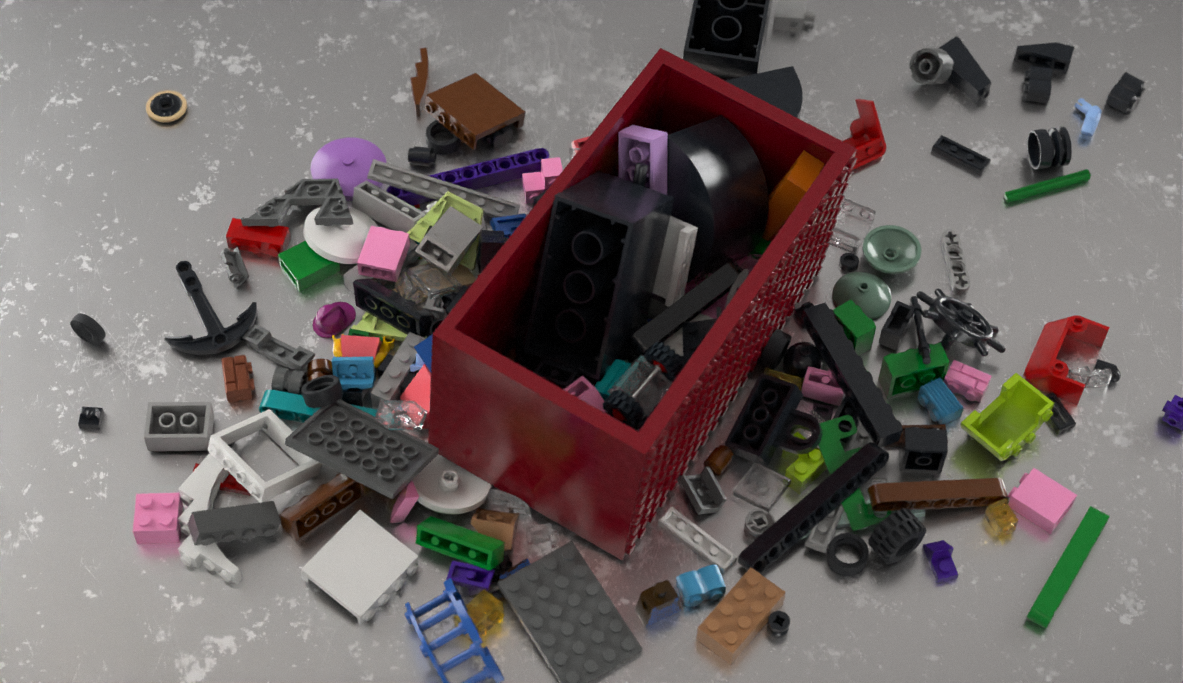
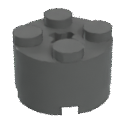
[909,48,954,85]

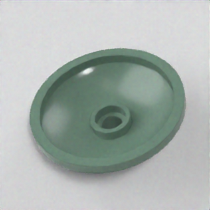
[862,225,921,274]
[832,272,892,320]

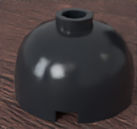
[783,341,824,383]

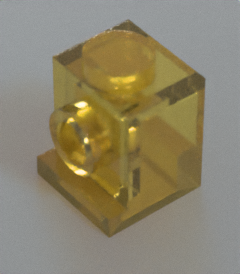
[984,498,1019,536]

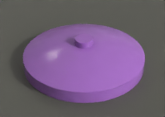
[311,138,386,201]

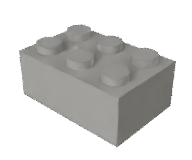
[144,402,214,451]

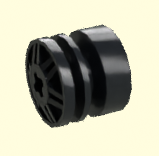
[1027,127,1072,169]

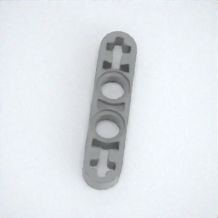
[941,229,970,295]

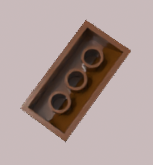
[279,473,365,543]

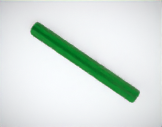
[1004,169,1091,203]

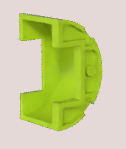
[961,373,1054,461]

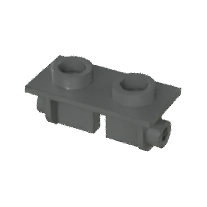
[220,247,249,289]

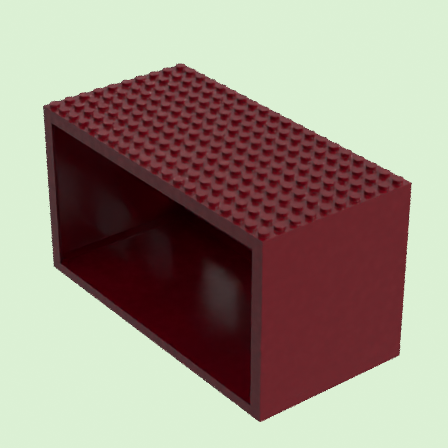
[428,48,857,560]

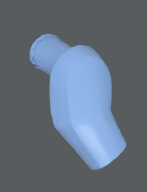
[1075,98,1101,136]

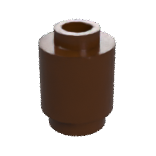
[704,445,733,476]

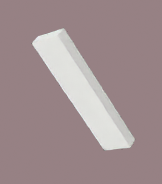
[658,507,737,574]

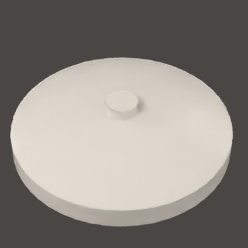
[303,207,378,264]
[412,454,491,514]

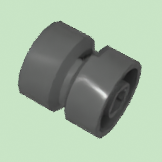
[271,367,307,395]

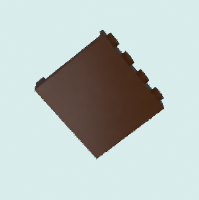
[424,73,526,150]

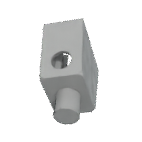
[773,0,816,31]

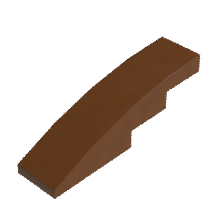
[410,48,429,117]

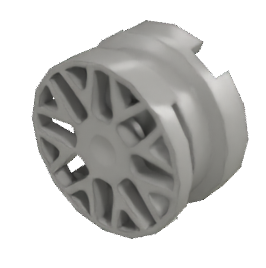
[744,509,775,541]

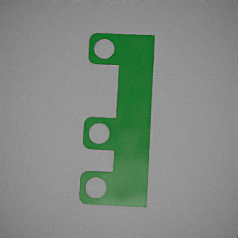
[818,415,892,531]

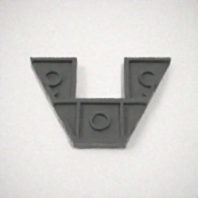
[241,179,354,227]

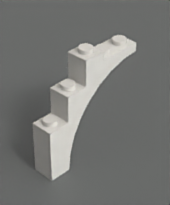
[178,453,242,584]

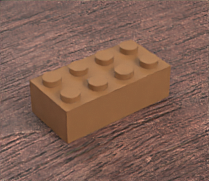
[696,567,786,665]

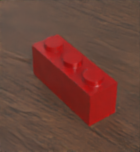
[226,218,291,256]

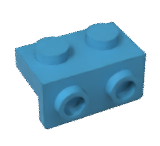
[332,356,376,390]

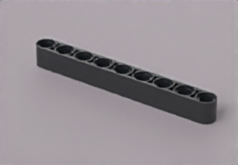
[738,442,889,574]

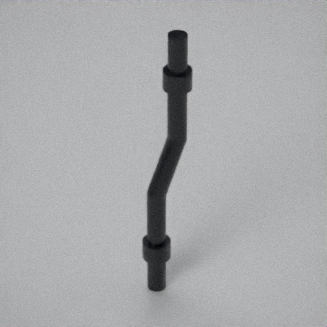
[910,296,931,364]

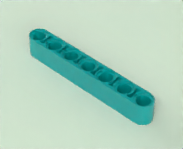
[259,389,402,428]

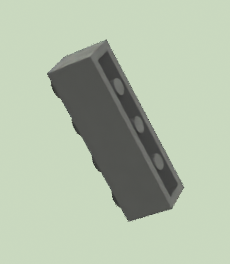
[187,501,281,546]

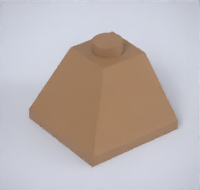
[471,508,519,551]

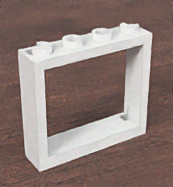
[207,409,322,503]

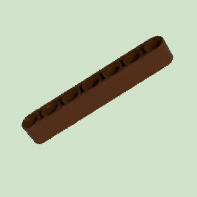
[867,478,1009,511]

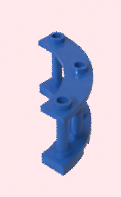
[404,578,505,683]

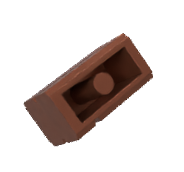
[221,355,255,403]

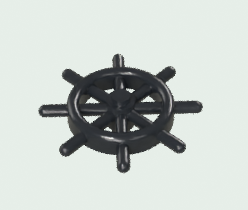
[916,289,1006,357]

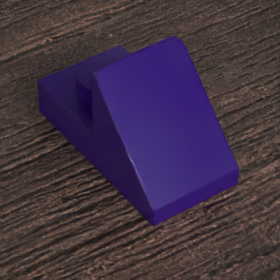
[923,540,958,583]
[446,561,494,596]

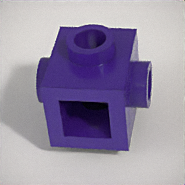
[1162,395,1183,430]

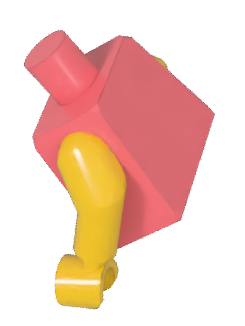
[332,334,395,368]

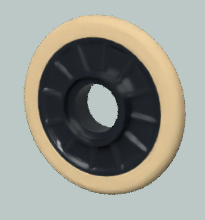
[146,90,187,122]

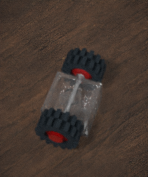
[603,342,685,429]

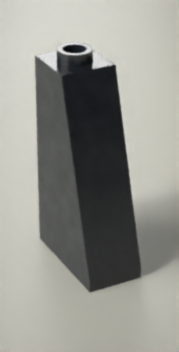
[939,36,991,103]

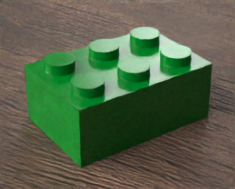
[878,343,950,399]

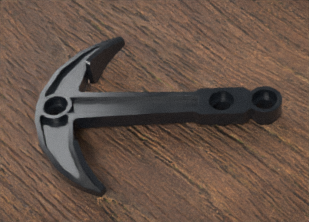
[164,261,257,355]

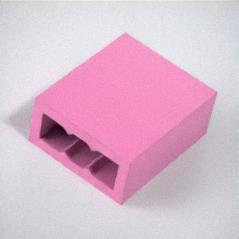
[357,226,410,282]
[1008,468,1077,534]

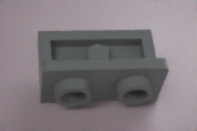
[680,467,727,515]

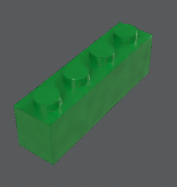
[415,516,505,571]

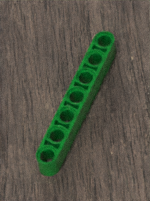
[1026,506,1110,629]

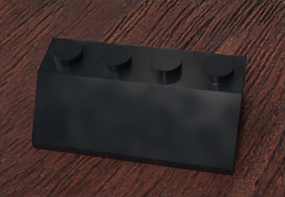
[353,278,434,338]

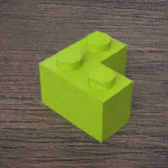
[781,432,827,495]

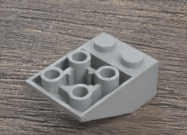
[415,206,484,276]

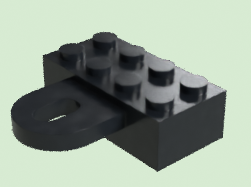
[724,373,823,466]

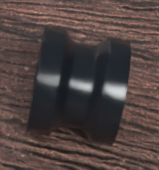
[767,611,790,638]

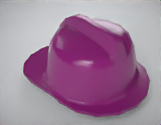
[312,302,356,338]

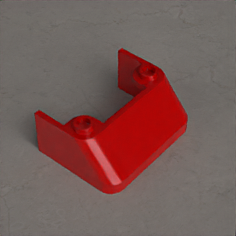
[843,99,886,170]
[1022,315,1110,405]

